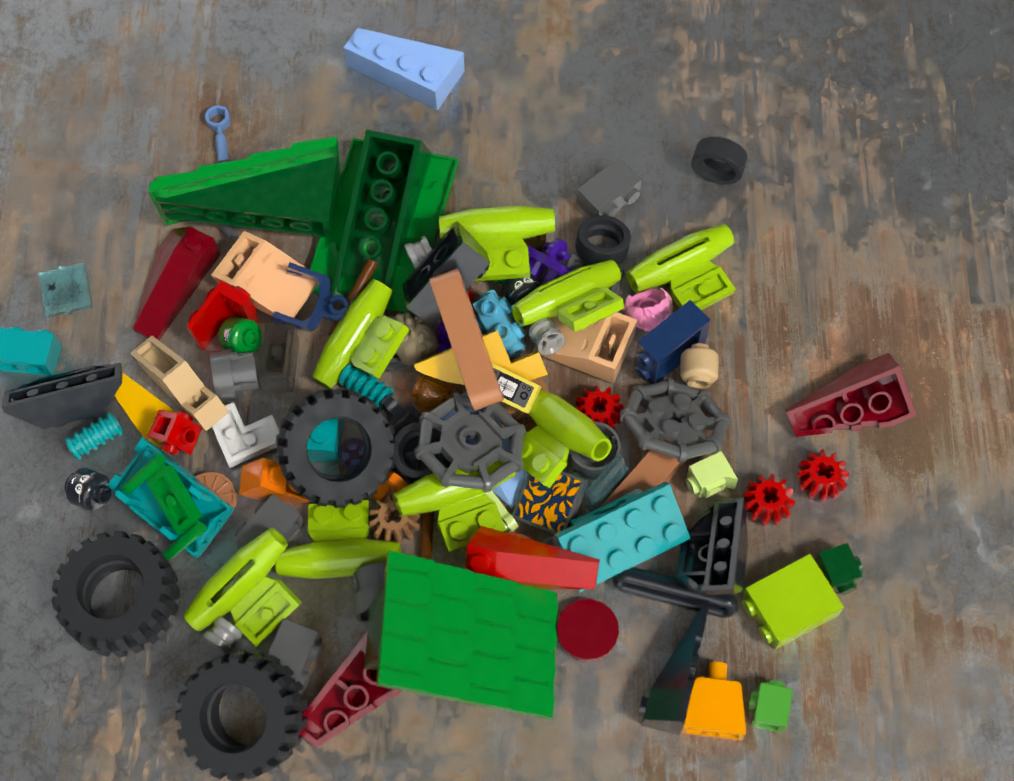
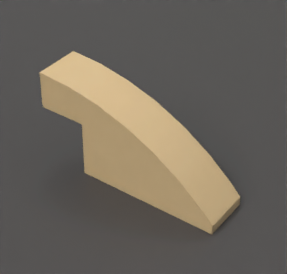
[129,336,229,431]

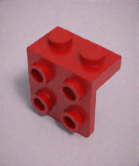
[187,281,260,351]

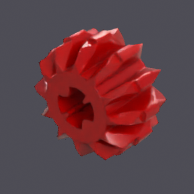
[575,385,624,431]
[796,449,849,502]
[742,474,795,527]

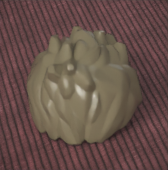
[388,312,439,367]

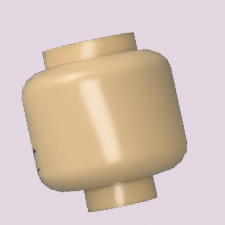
[680,343,719,389]

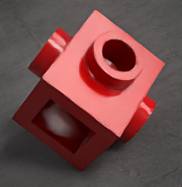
[147,410,202,456]

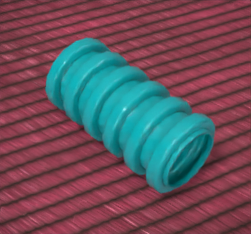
[339,362,394,409]
[65,412,123,460]

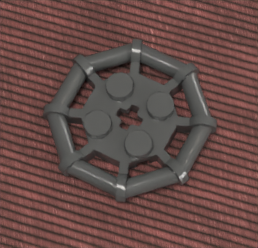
[620,378,731,463]
[414,393,527,493]

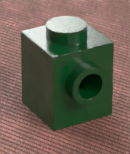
[815,543,864,596]

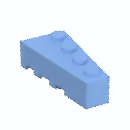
[343,28,465,110]

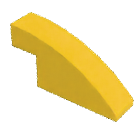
[414,329,548,385]

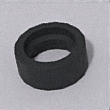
[691,137,748,185]
[575,215,631,265]
[392,422,449,481]

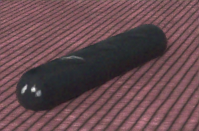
[613,567,738,618]

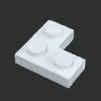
[212,402,279,468]

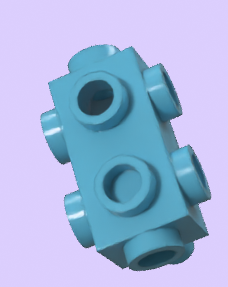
[473,290,527,358]

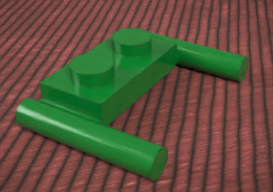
[122,454,206,561]

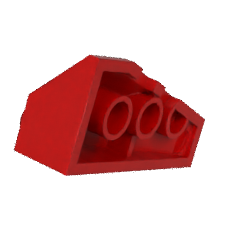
[465,526,600,589]

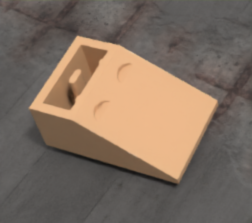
[211,231,318,318]
[533,312,637,384]

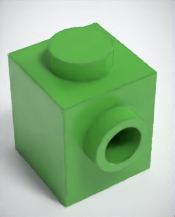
[748,680,793,733]

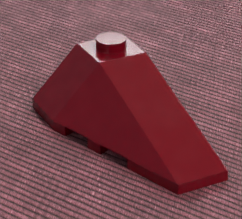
[133,226,221,341]
[785,353,917,437]
[300,632,402,748]

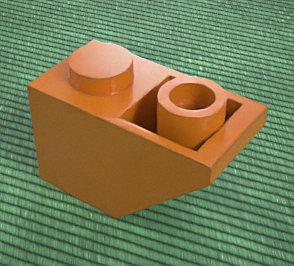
[239,458,310,503]

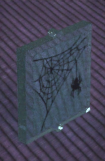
[38,263,93,318]
[584,454,629,512]

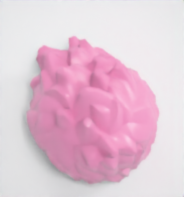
[623,288,673,332]

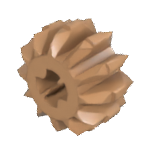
[368,494,420,546]

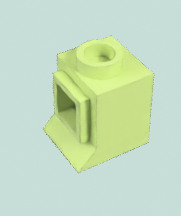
[685,451,738,498]

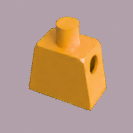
[681,661,746,741]

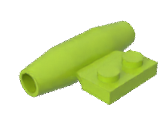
[439,205,555,281]
[626,224,736,310]
[511,260,624,332]
[312,279,410,389]
[522,389,611,489]
[393,460,516,553]
[275,500,401,579]
[184,528,302,647]

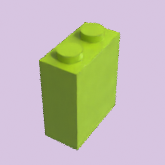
[742,554,844,650]

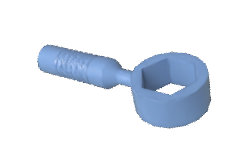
[205,105,231,163]

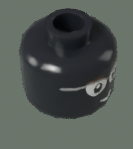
[502,272,541,307]
[64,468,111,511]

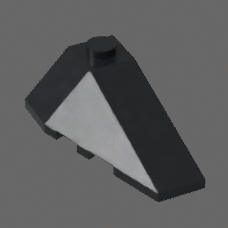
[638,605,709,735]

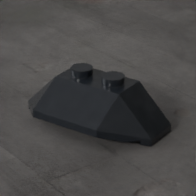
[2,363,122,429]
[676,498,748,595]

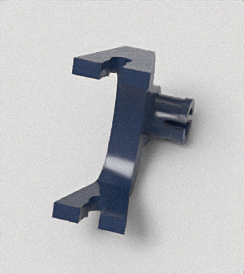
[271,262,349,332]

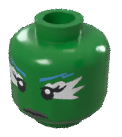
[218,317,262,353]

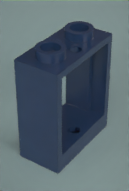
[634,300,711,384]

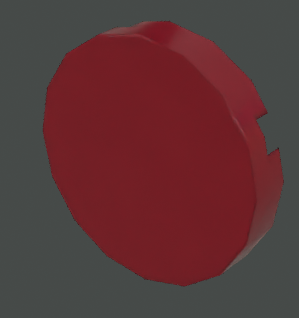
[557,599,619,662]

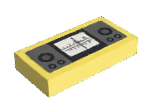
[491,362,542,414]

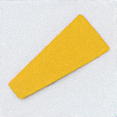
[114,373,176,453]

